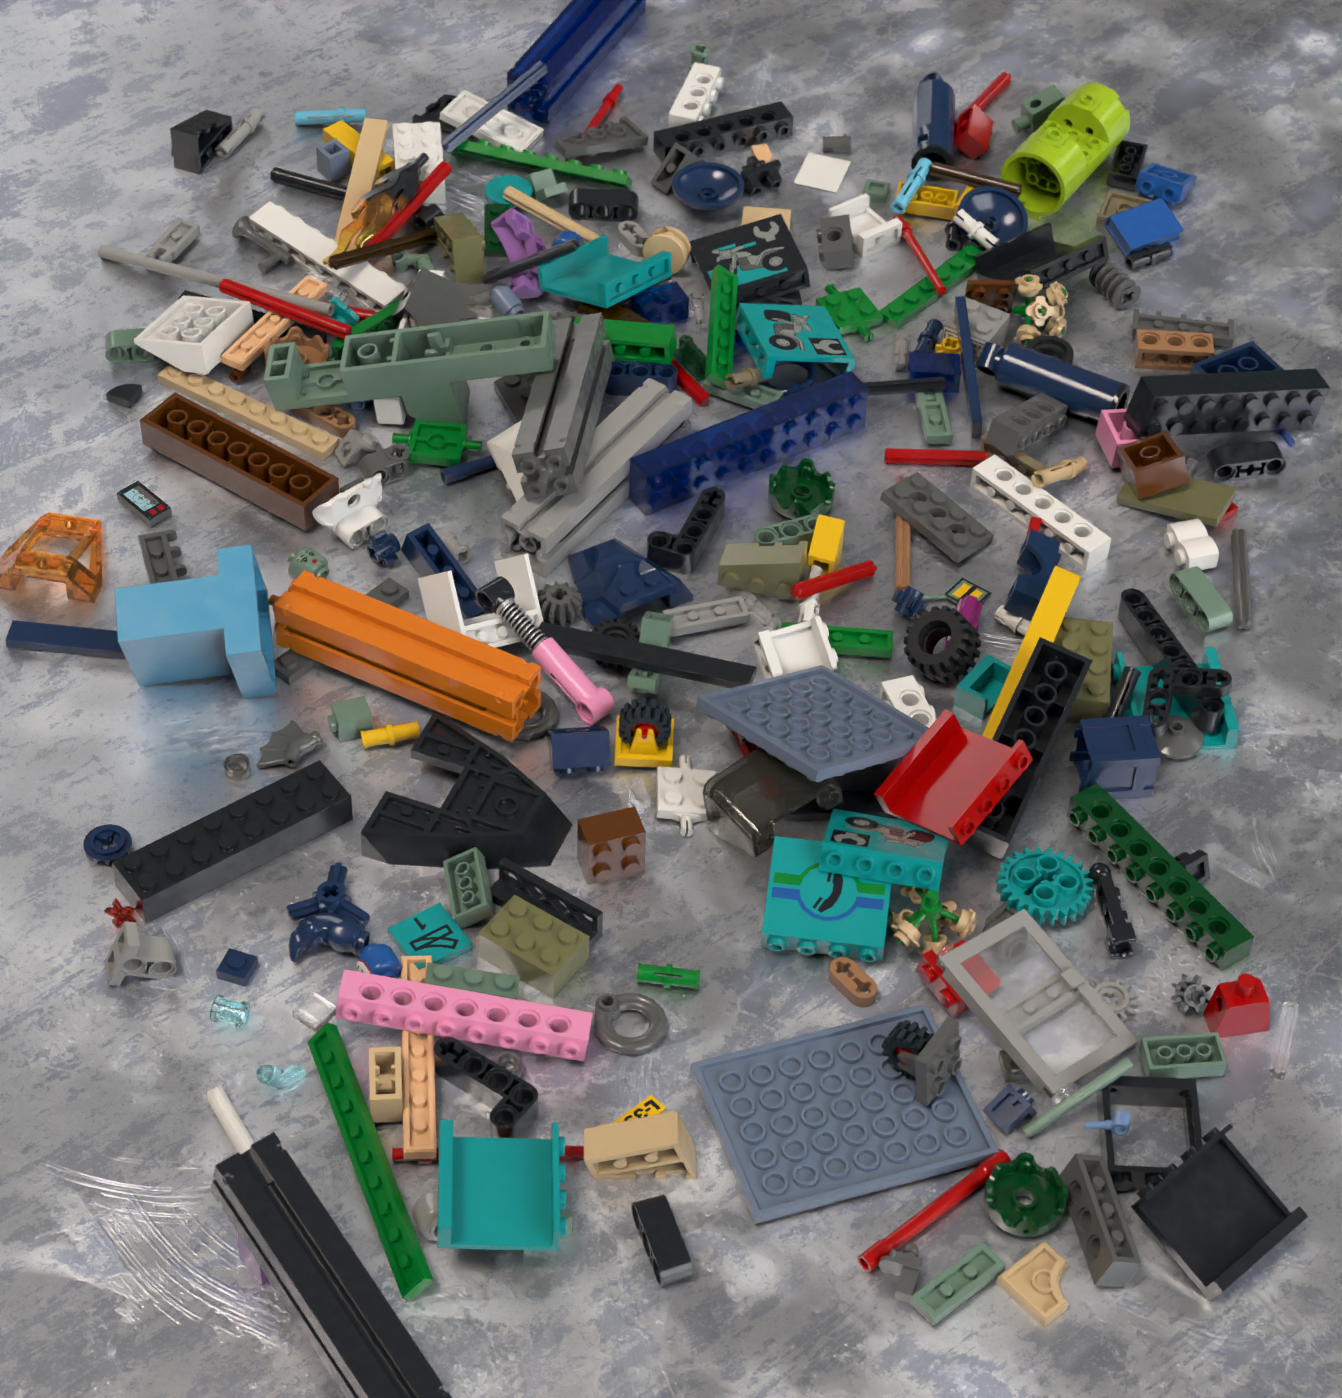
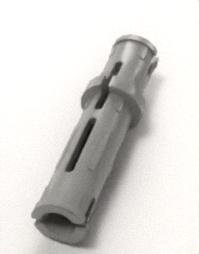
[215,107,265,159]

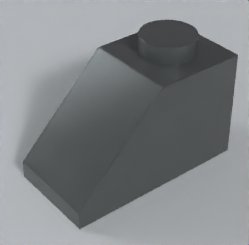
[650,142,706,195]

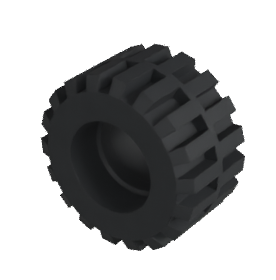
[903,606,981,683]

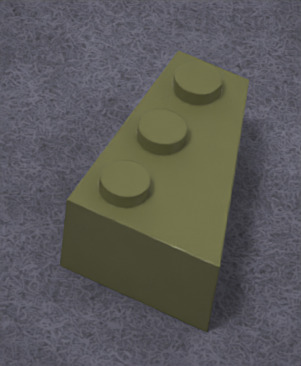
[433,212,486,284]
[717,541,808,602]

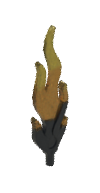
[323,153,429,265]

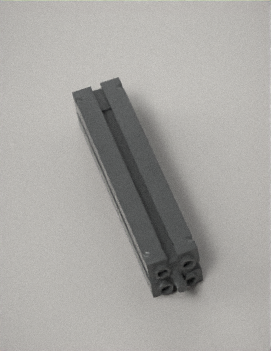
[512,313,614,500]

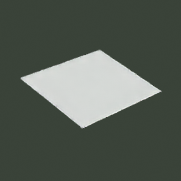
[794,152,851,193]

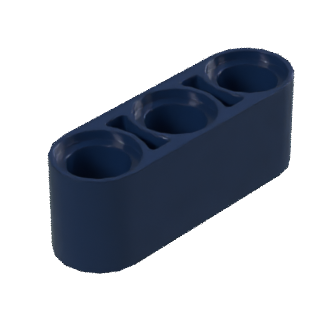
[605,361,678,396]

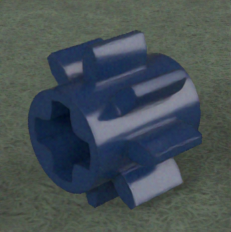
[366,530,401,566]
[891,585,927,619]

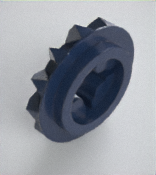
[83,824,132,865]

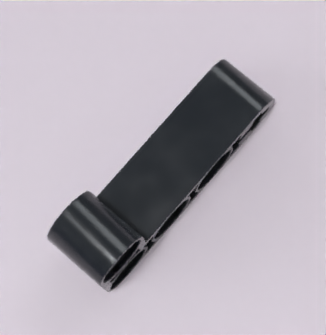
[646,487,725,575]
[433,1037,538,1138]

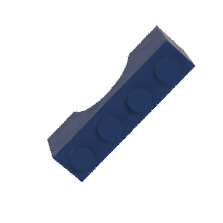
[1004,529,1062,621]

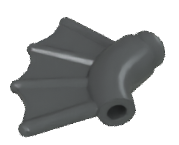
[256,720,323,768]

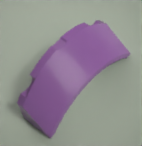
[491,208,547,299]

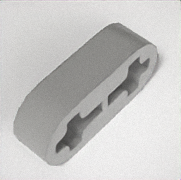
[618,221,649,257]

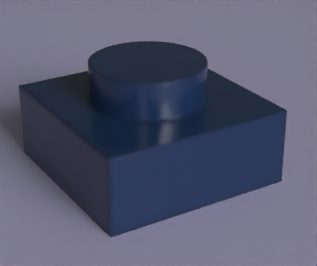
[216,948,258,987]

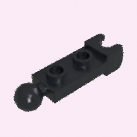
[1088,862,1136,959]

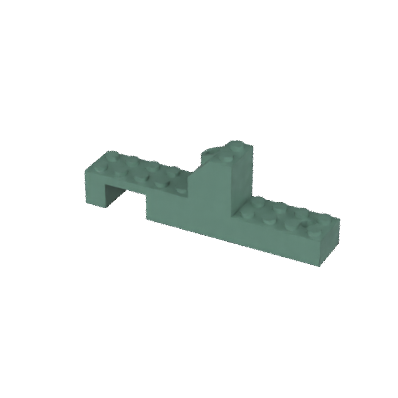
[263,311,556,424]

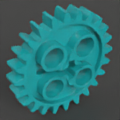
[996,846,1094,926]

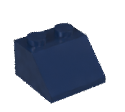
[547,726,611,774]

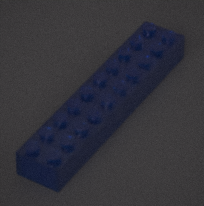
[629,371,869,517]

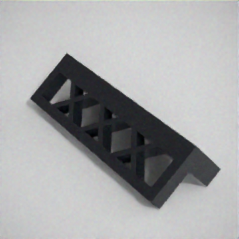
[490,857,603,949]

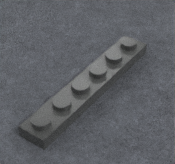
[274,577,409,685]

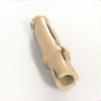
[1031,457,1088,488]

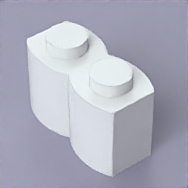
[1163,519,1219,570]

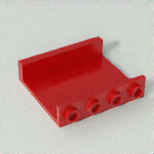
[874,709,1033,846]

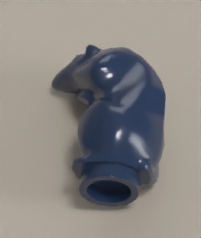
[288,912,370,962]

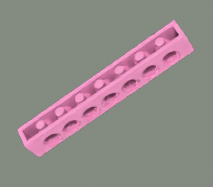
[335,969,593,1061]

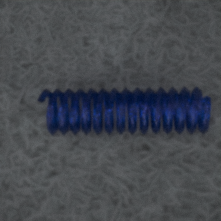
[1277,429,1295,447]

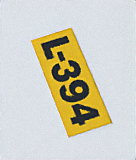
[611,1094,666,1124]

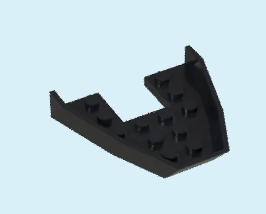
[361,711,573,870]

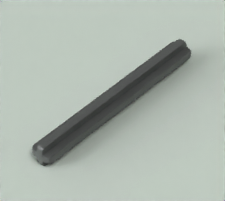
[1231,528,1252,630]

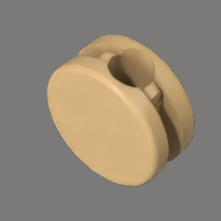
[643,226,691,275]

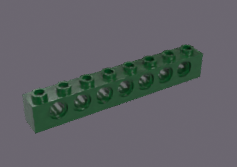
[1067,783,1254,971]

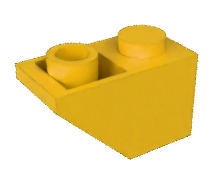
[807,514,845,574]

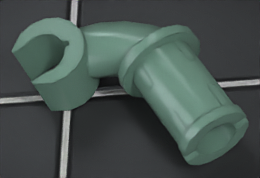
[391,251,437,272]

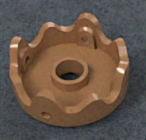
[264,326,329,365]

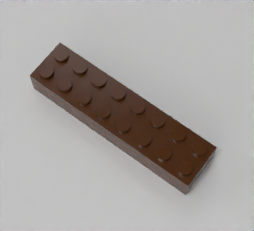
[140,392,339,531]

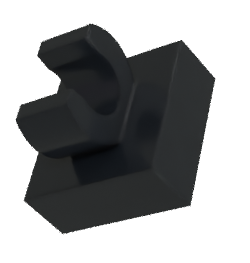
[1174,849,1210,884]

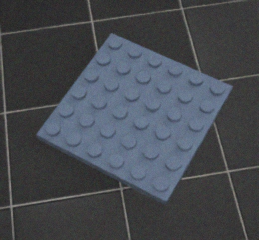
[696,665,929,782]

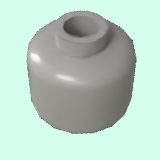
[412,1191,438,1241]

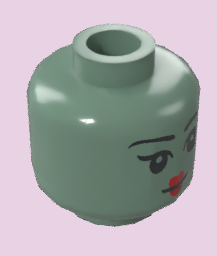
[287,547,329,579]

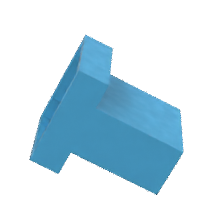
[114,544,277,699]

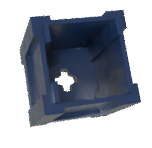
[1069,715,1161,799]

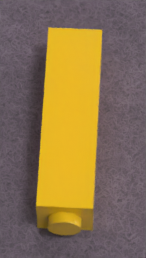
[323,120,395,188]

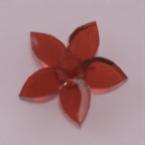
[104,898,138,928]

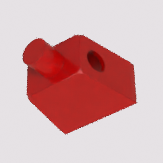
[1203,973,1270,1038]

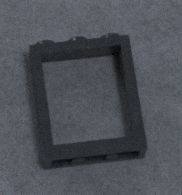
[1096,1076,1203,1191]

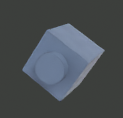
[316,139,351,182]

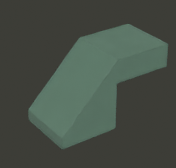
[524,168,568,202]

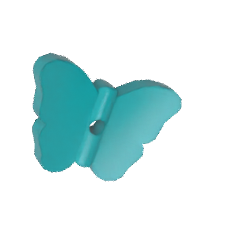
[327,296,359,327]

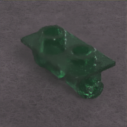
[674,335,706,382]

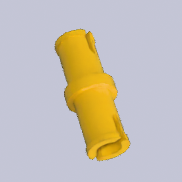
[360,721,420,749]

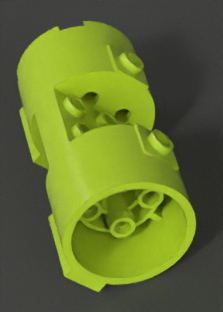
[1001,83,1130,222]

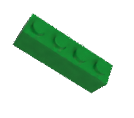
[574,317,677,364]

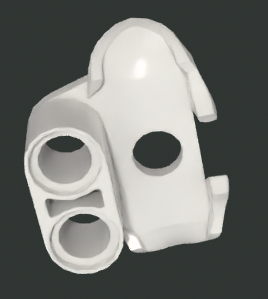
[312,473,389,549]

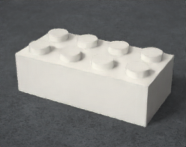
[392,122,446,204]

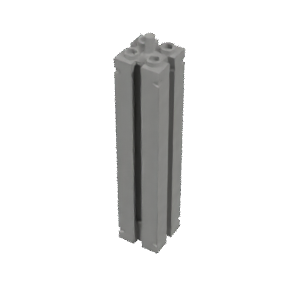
[500,378,692,578]

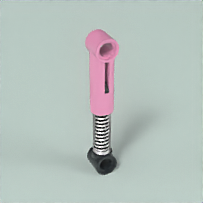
[475,576,615,725]

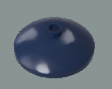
[672,162,744,211]
[956,186,1028,251]

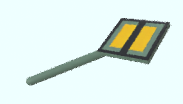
[922,578,991,604]

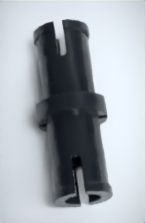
[1124,242,1173,271]

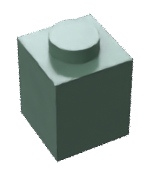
[327,696,373,743]

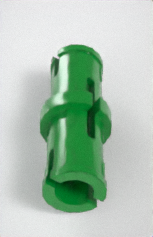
[636,963,700,990]

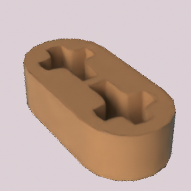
[828,957,877,1008]

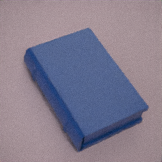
[1104,198,1184,256]

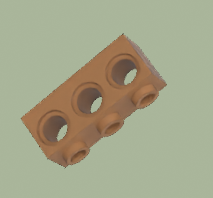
[1133,329,1214,371]

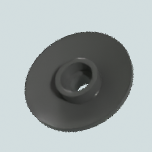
[1153,715,1204,759]

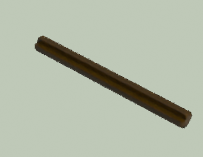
[328,229,437,270]

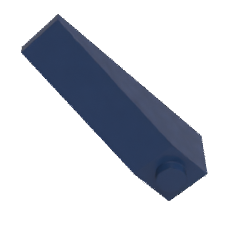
[401,523,485,619]

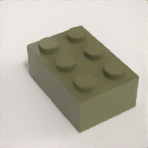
[478,895,589,999]

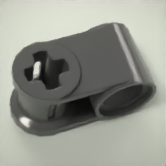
[358,444,412,486]

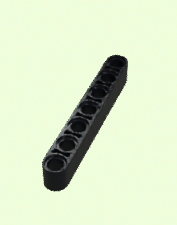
[1117,588,1225,733]

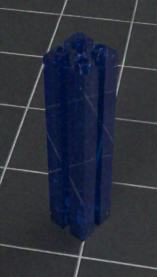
[507,0,646,125]

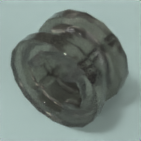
[223,754,251,782]

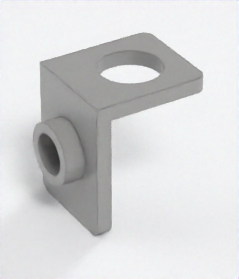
[335,429,383,467]

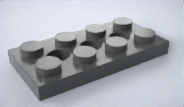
[880,472,994,563]

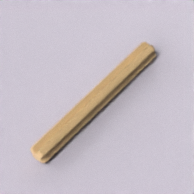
[503,186,600,244]

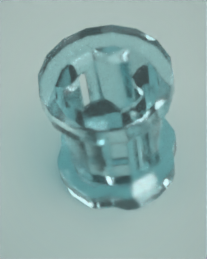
[210,994,250,1029]

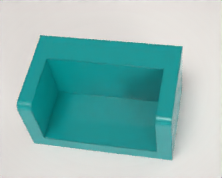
[954,654,1011,720]

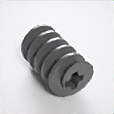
[1089,258,1141,310]

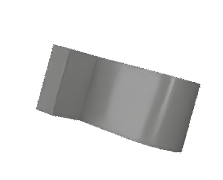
[104,921,176,986]

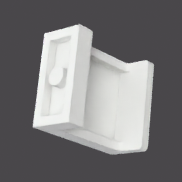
[828,193,902,258]
[751,616,838,679]

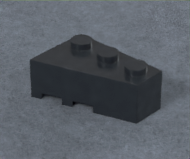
[170,109,233,175]

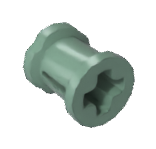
[689,43,710,70]

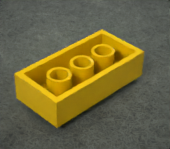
[895,181,958,220]

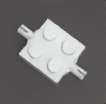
[656,754,716,837]

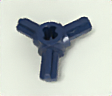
[287,862,370,927]

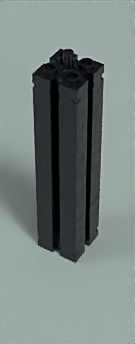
[210,1132,452,1398]

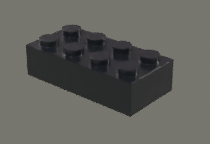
[1106,140,1148,190]

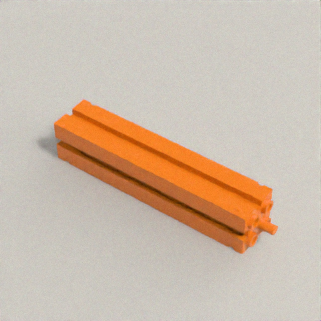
[268,570,541,743]

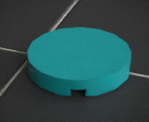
[485,175,533,209]

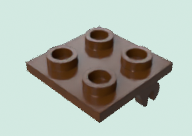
[964,280,1018,313]

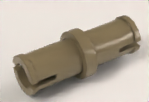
[724,367,772,390]

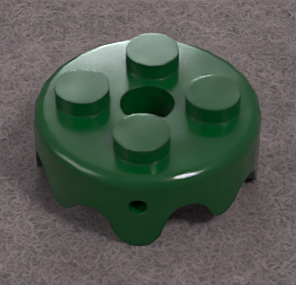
[768,458,836,519]
[983,1152,1068,1237]

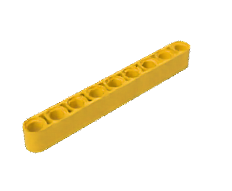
[982,565,1081,740]

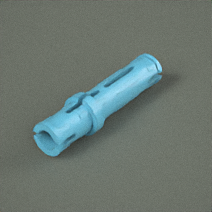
[295,107,366,126]
[891,158,932,214]

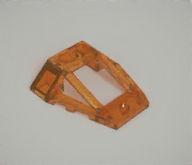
[0,512,103,603]

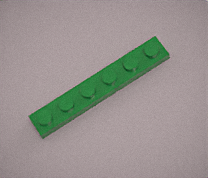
[879,244,983,330]
[705,265,738,390]

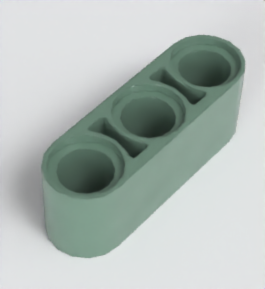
[105,328,164,364]
[753,514,818,553]
[1169,566,1233,633]

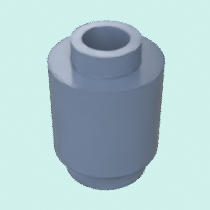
[489,285,525,316]

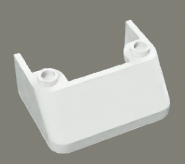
[418,554,543,648]

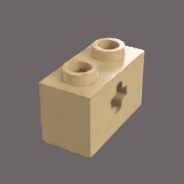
[369,1046,403,1123]

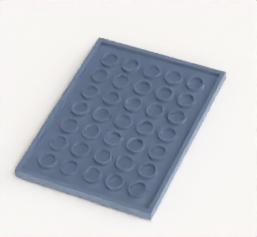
[691,1004,999,1224]

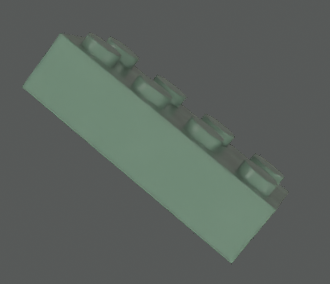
[443,847,495,929]
[1139,1032,1227,1078]

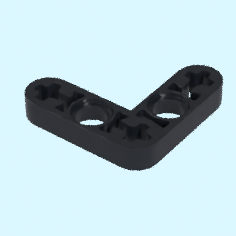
[1142,666,1232,737]

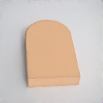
[751,144,772,163]

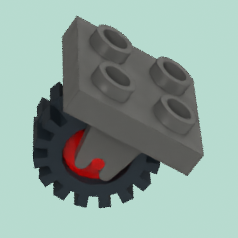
[882,1017,962,1106]

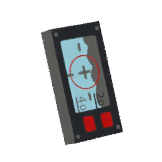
[117,481,172,527]

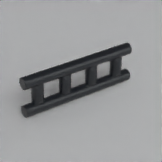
[482,237,580,284]

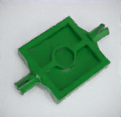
[815,283,883,342]
[392,420,482,466]

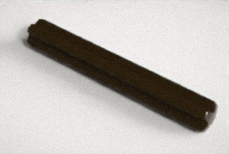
[929,162,1022,198]

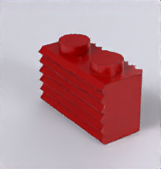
[954,104,994,160]

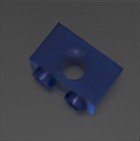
[631,281,689,324]

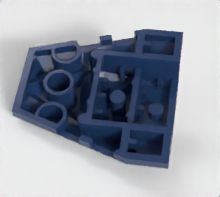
[568,538,693,631]

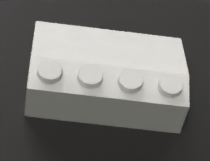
[134,295,254,375]

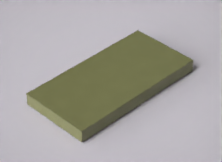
[1117,477,1236,527]

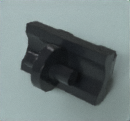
[740,156,782,197]

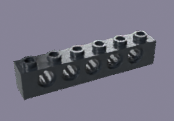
[653,101,793,163]

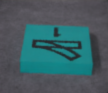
[388,903,472,970]

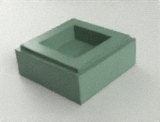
[862,179,890,204]

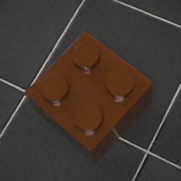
[1117,431,1189,499]
[577,806,646,884]

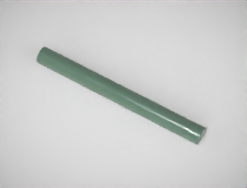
[1021,1057,1134,1139]

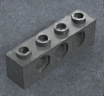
[985,393,1068,455]
[1059,1154,1142,1288]

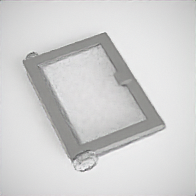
[936,909,1138,1106]

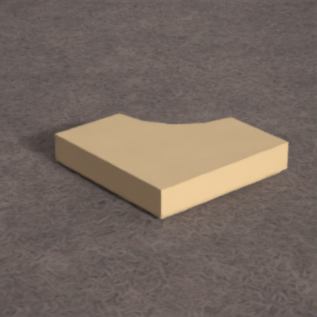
[996,1241,1068,1328]

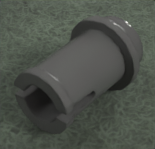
[823,134,851,153]

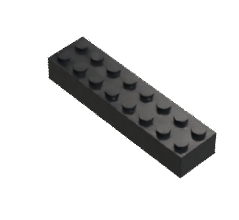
[1123,369,1330,438]
[965,637,1093,860]
[112,760,353,924]

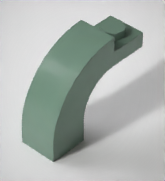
[627,611,674,694]

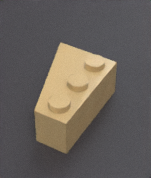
[584,1111,697,1179]

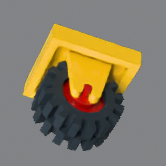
[614,698,674,768]

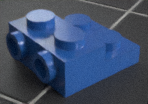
[1134,162,1197,205]

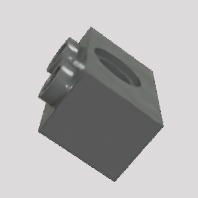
[816,214,855,270]

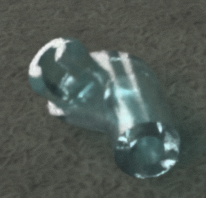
[256,1063,306,1090]

